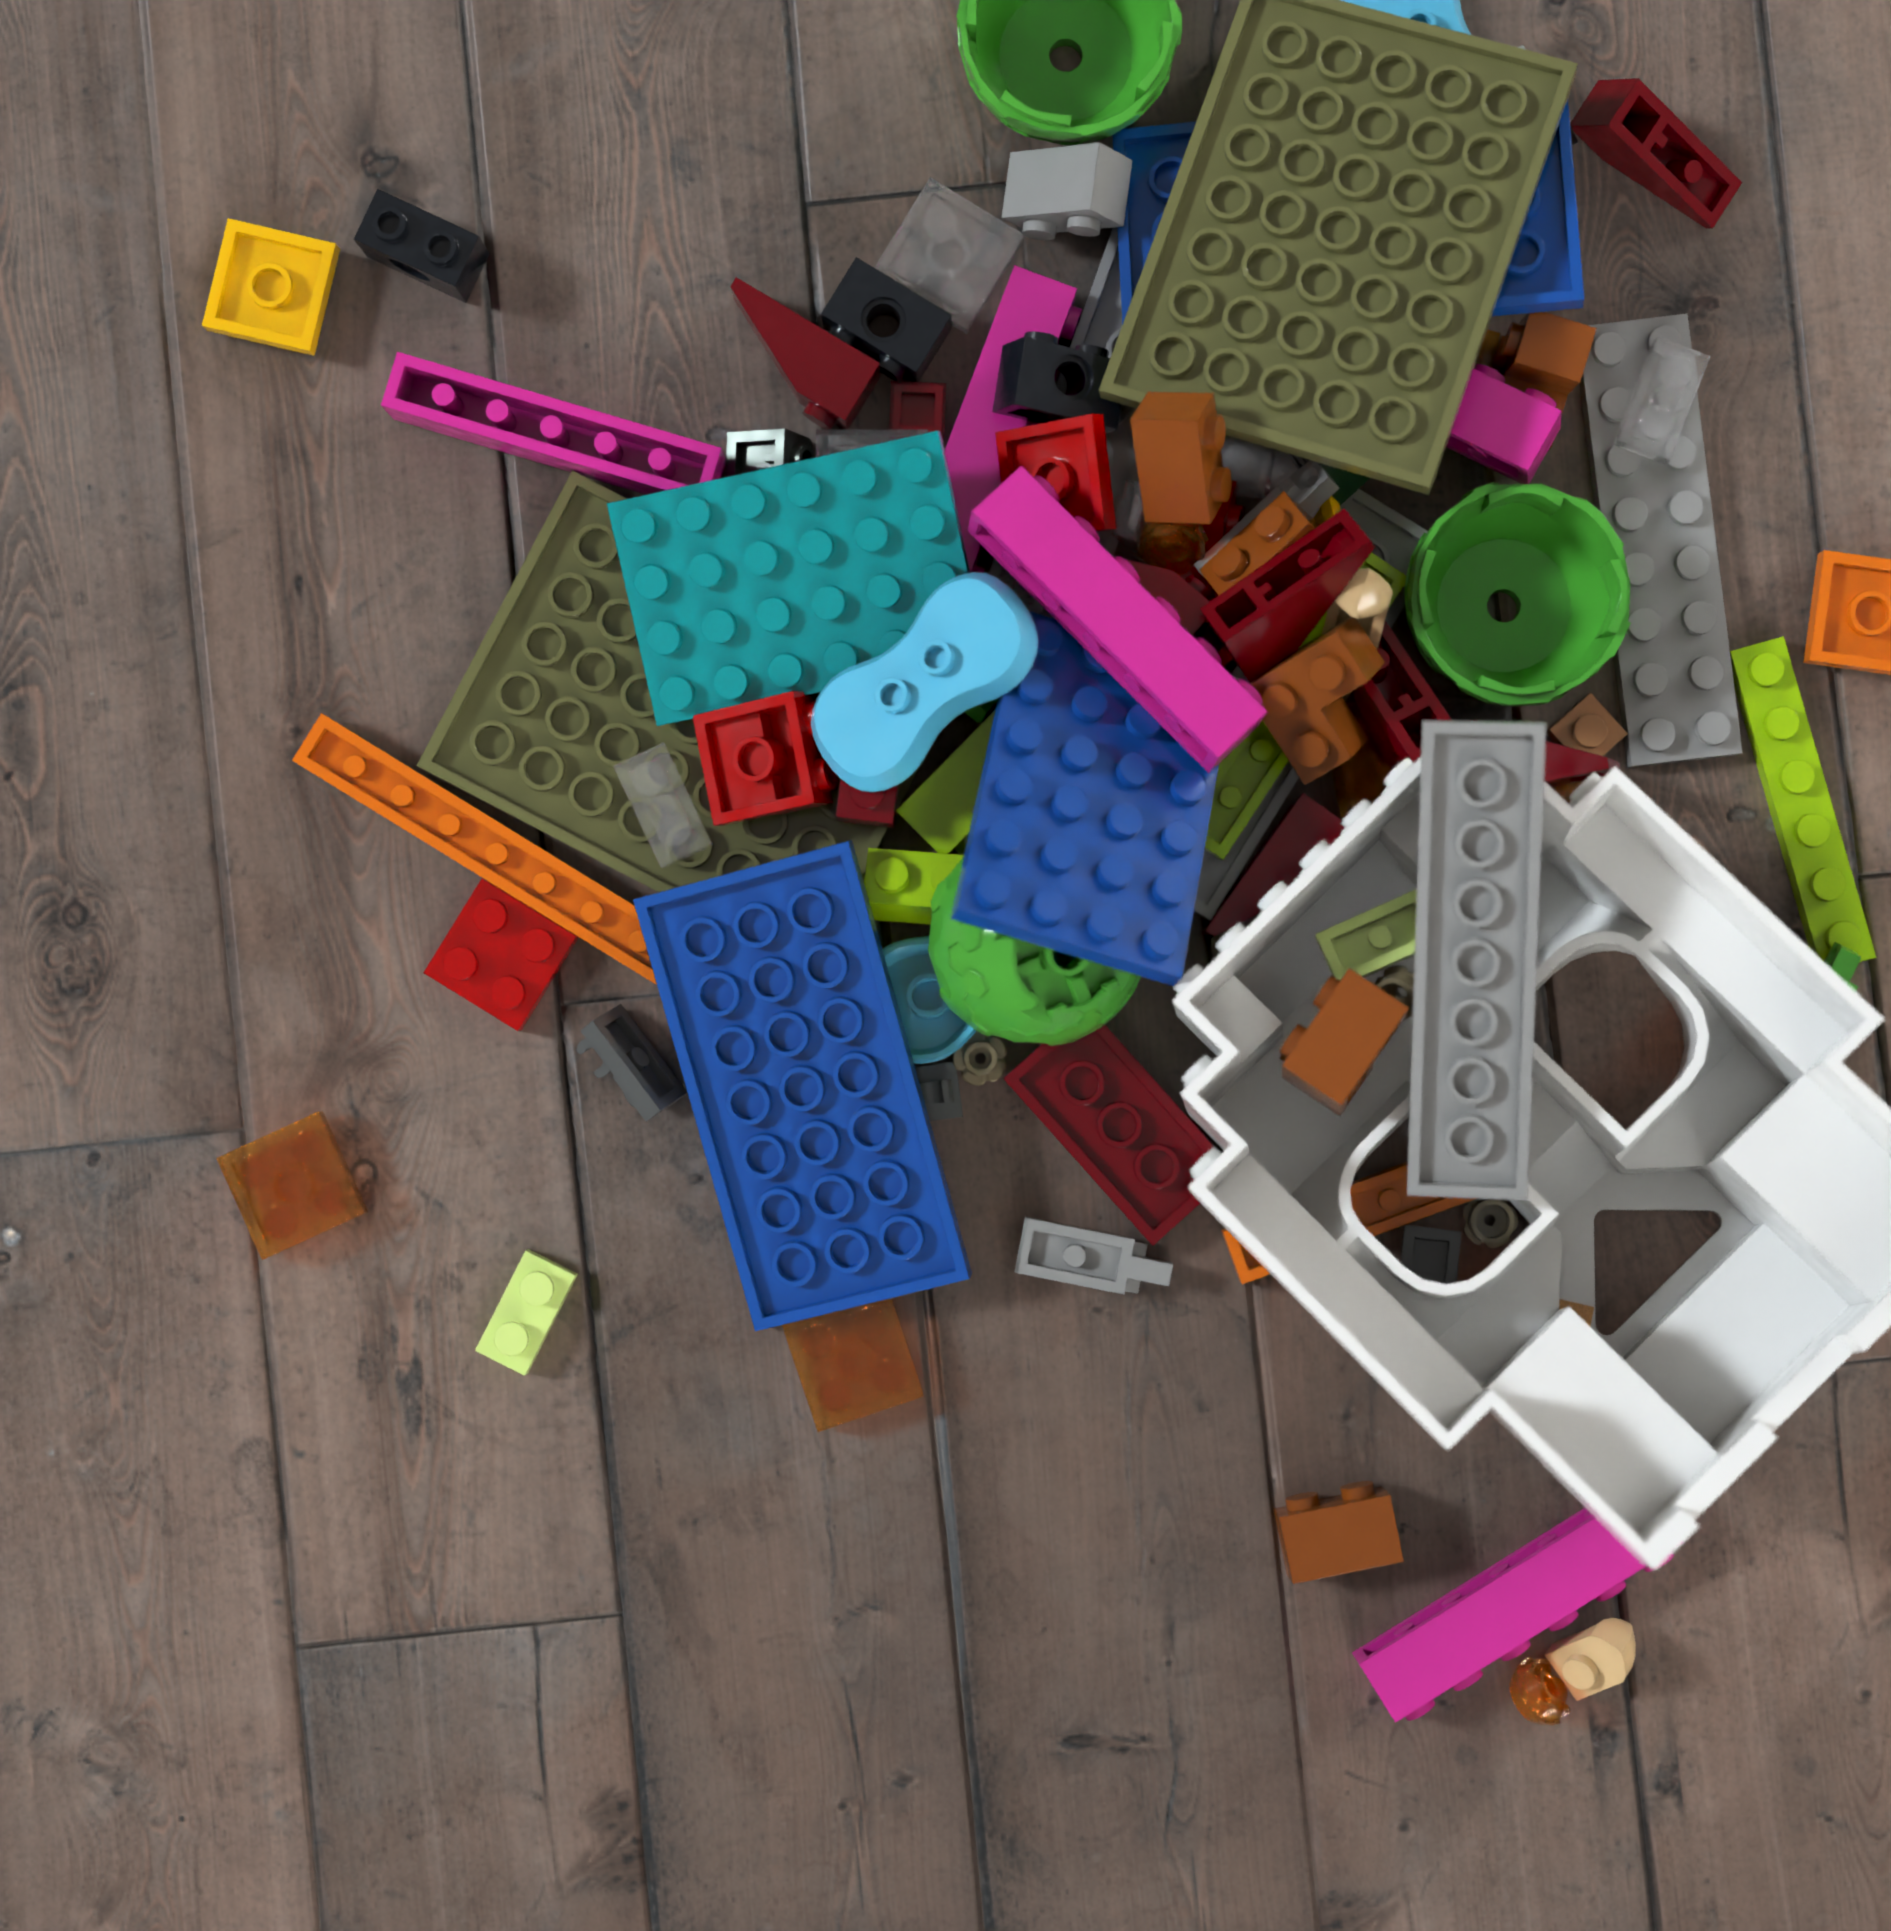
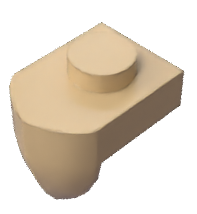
[1322,568,1393,649]
[1544,1618,1636,1701]

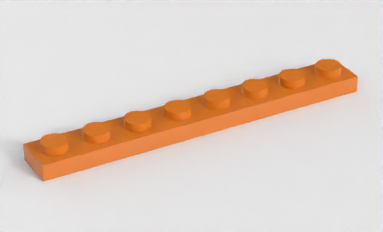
[292,713,657,985]

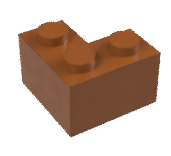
[1490,312,1597,451]
[1249,616,1385,785]
[1279,968,1409,1117]

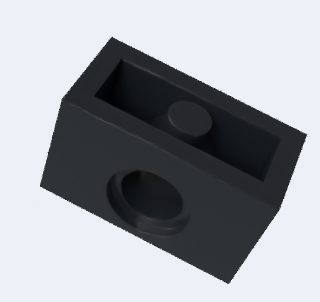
[354,189,489,303]
[821,257,952,383]
[992,331,1121,433]

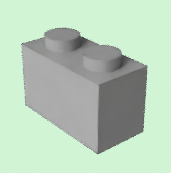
[1001,142,1133,240]

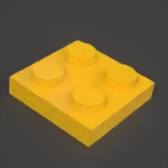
[202,218,340,356]

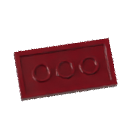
[1003,1025,1214,1246]

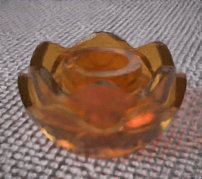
[1137,522,1209,574]
[1509,1656,1571,1726]

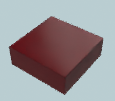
[889,381,946,442]

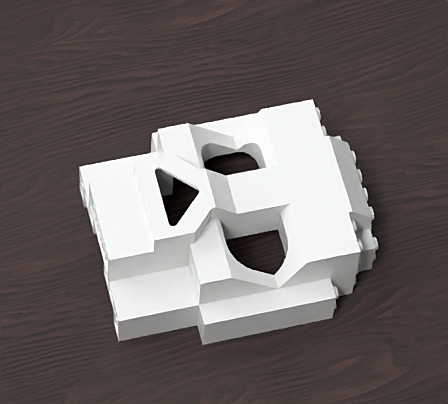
[1172,757,1891,1570]

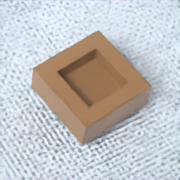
[1546,693,1628,756]

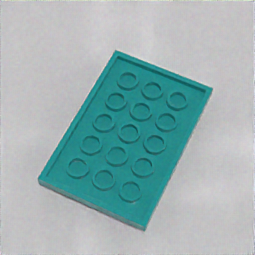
[607,431,970,726]

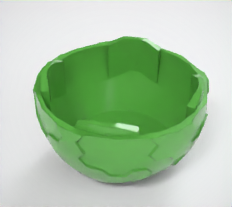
[956,0,1182,145]
[1405,482,1631,707]
[928,857,1141,1046]

